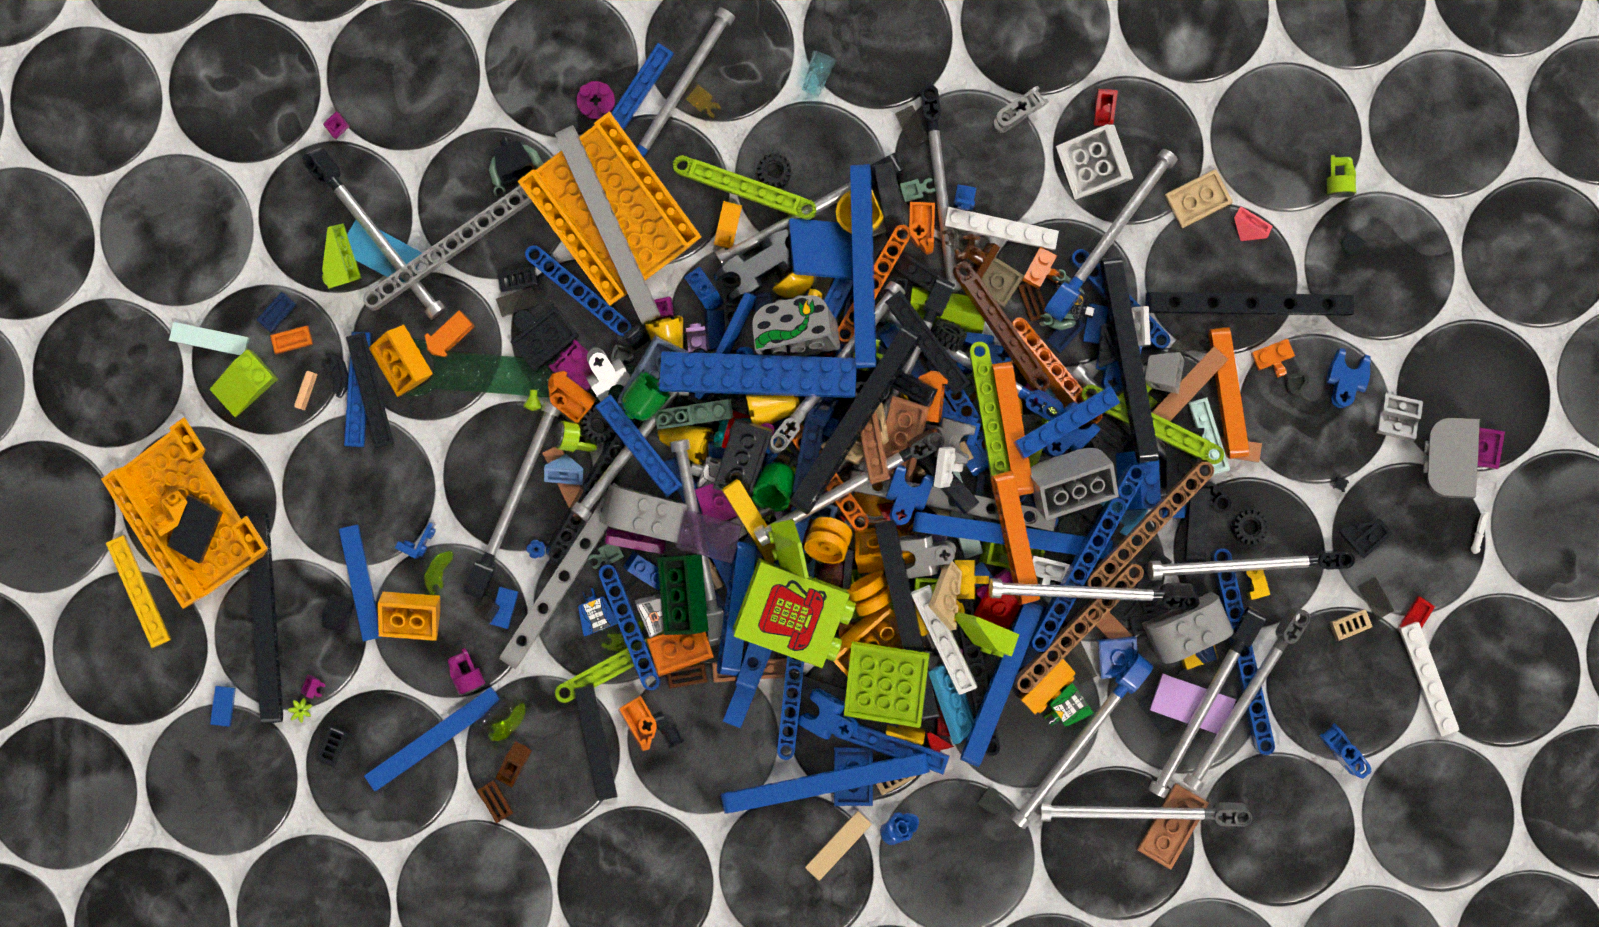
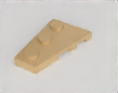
[928,561,962,631]

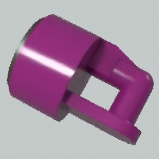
[448,648,485,696]

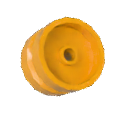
[804,517,852,564]
[846,571,892,616]

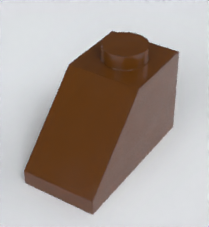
[496,741,532,787]

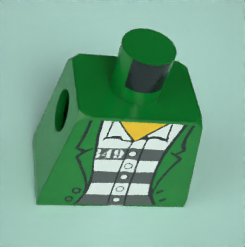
[1044,682,1093,727]

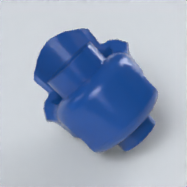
[880,812,919,845]

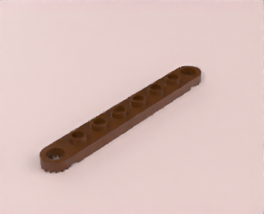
[953,261,1050,392]

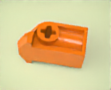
[908,202,935,254]
[425,311,475,357]
[548,371,596,424]
[918,371,948,422]
[618,696,657,751]

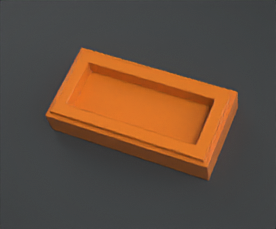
[270,326,313,354]

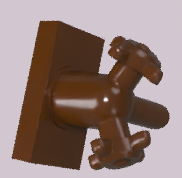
[954,234,1001,279]

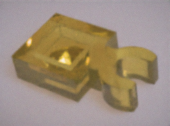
[686,85,721,118]

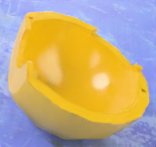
[836,190,884,234]
[772,271,815,298]

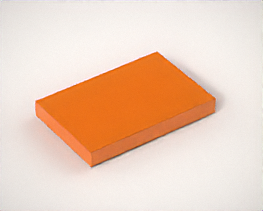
[647,632,714,677]

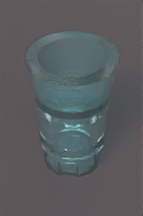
[802,51,837,96]

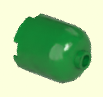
[621,372,671,421]
[753,462,795,512]

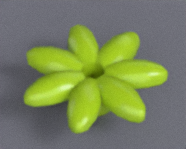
[288,698,312,723]

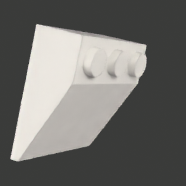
[1056,124,1133,200]

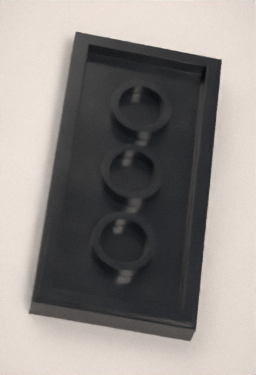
[713,418,773,498]

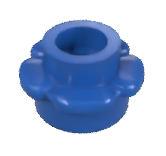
[527,540,546,559]

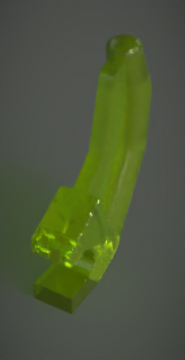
[424,551,454,595]
[601,621,644,652]
[488,703,525,741]

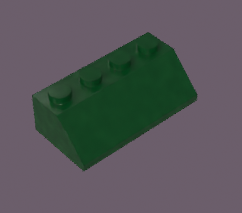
[657,554,709,635]

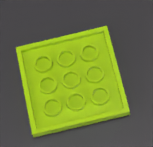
[844,641,930,728]

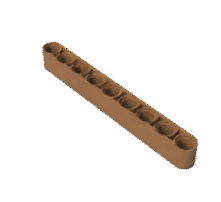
[1086,461,1214,587]
[1014,563,1144,693]

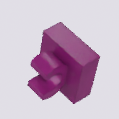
[301,674,326,699]

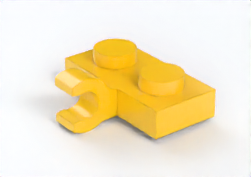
[955,560,989,599]

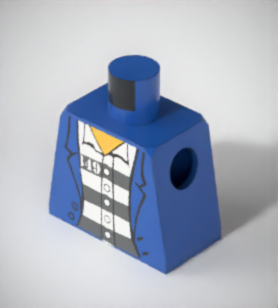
[578,588,618,636]

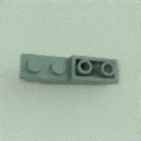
[655,399,734,430]

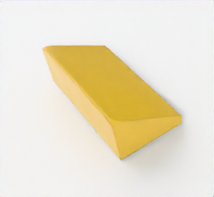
[885,724,925,745]

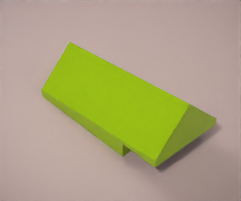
[910,286,985,334]

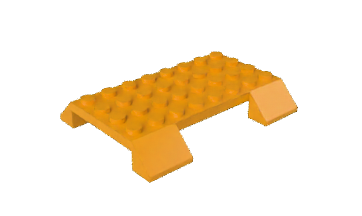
[101,417,268,609]

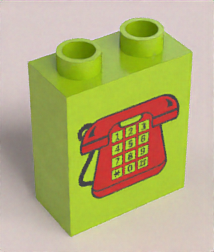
[732,558,856,668]

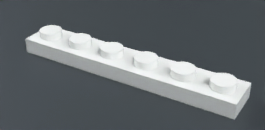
[943,207,1059,250]
[911,585,977,695]
[1399,621,1459,737]

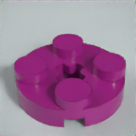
[577,81,615,120]

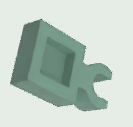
[900,178,935,203]
[588,544,625,569]

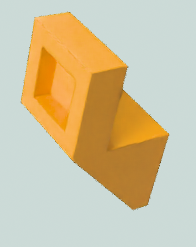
[714,201,742,248]
[150,490,187,536]

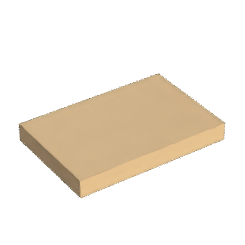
[1164,169,1233,229]

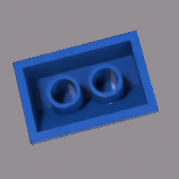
[1116,451,1161,511]

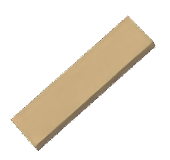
[805,810,872,881]

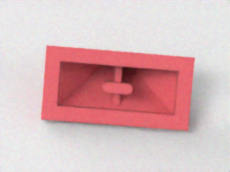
[1234,206,1273,241]

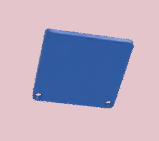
[788,218,853,279]

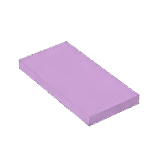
[1149,673,1236,734]

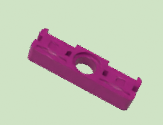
[605,527,666,554]

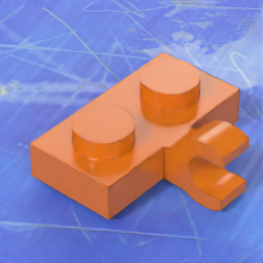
[1022,247,1060,289]
[1251,339,1295,378]

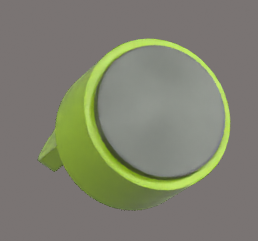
[1327,155,1357,198]
[554,421,597,452]

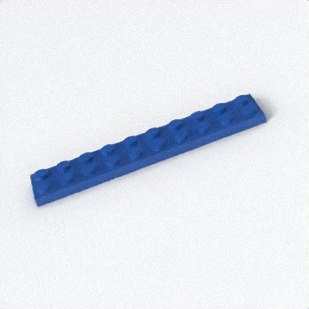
[659,352,856,398]

